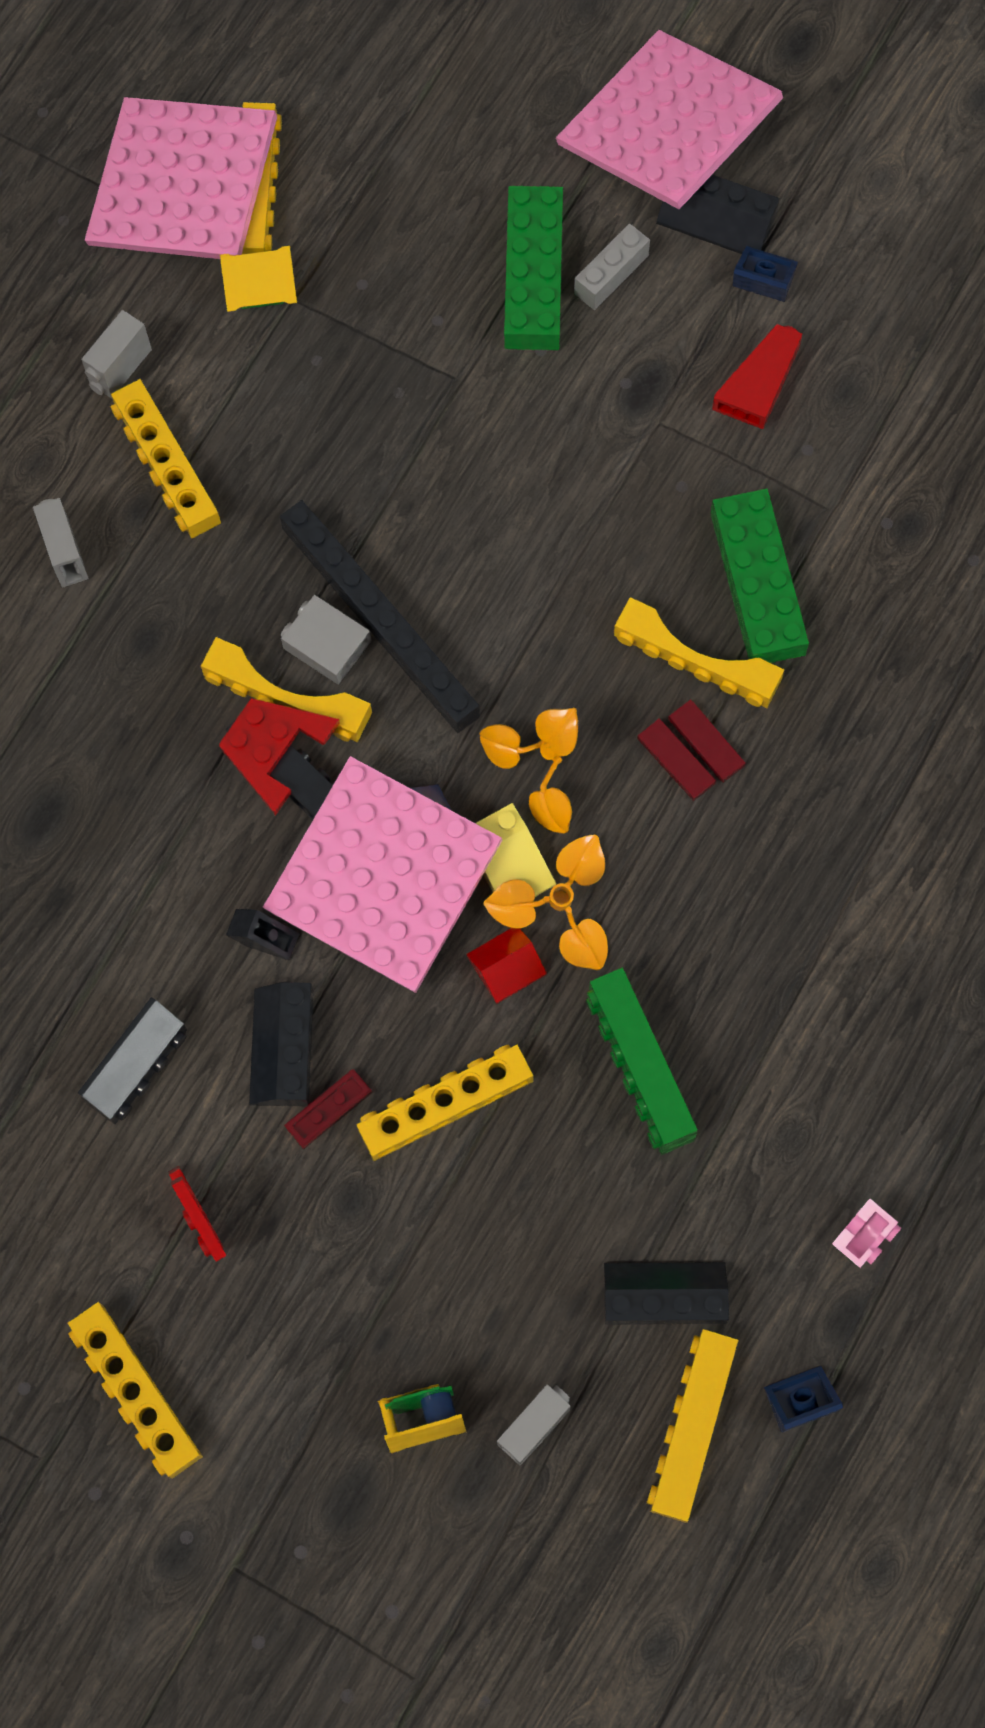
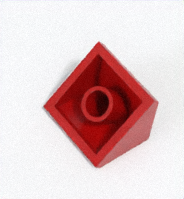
[466,928,547,1004]

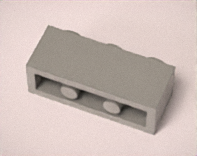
[574,223,650,310]

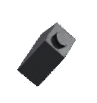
[226,909,300,960]

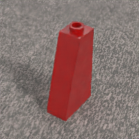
[712,324,803,429]

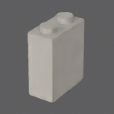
[81,310,152,399]
[33,498,89,588]
[281,595,371,685]
[497,1384,570,1466]

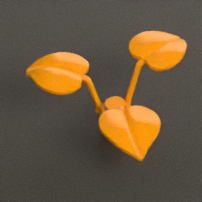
[480,708,578,833]
[484,835,608,970]

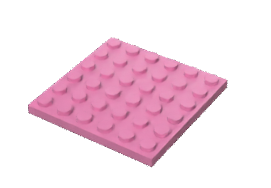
[556,30,783,209]
[85,97,277,259]
[263,756,503,993]

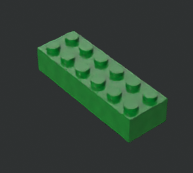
[504,186,563,350]
[710,488,809,663]
[586,967,698,1155]

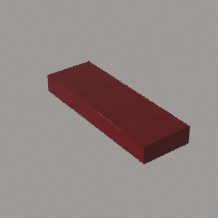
[668,699,746,783]
[637,718,716,801]
[284,1069,372,1150]

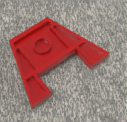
[219,698,340,816]
[168,1166,227,1262]

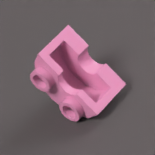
[832,1199,901,1268]

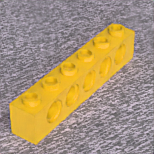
[110,379,221,539]
[356,1045,533,1161]
[68,1302,203,1479]

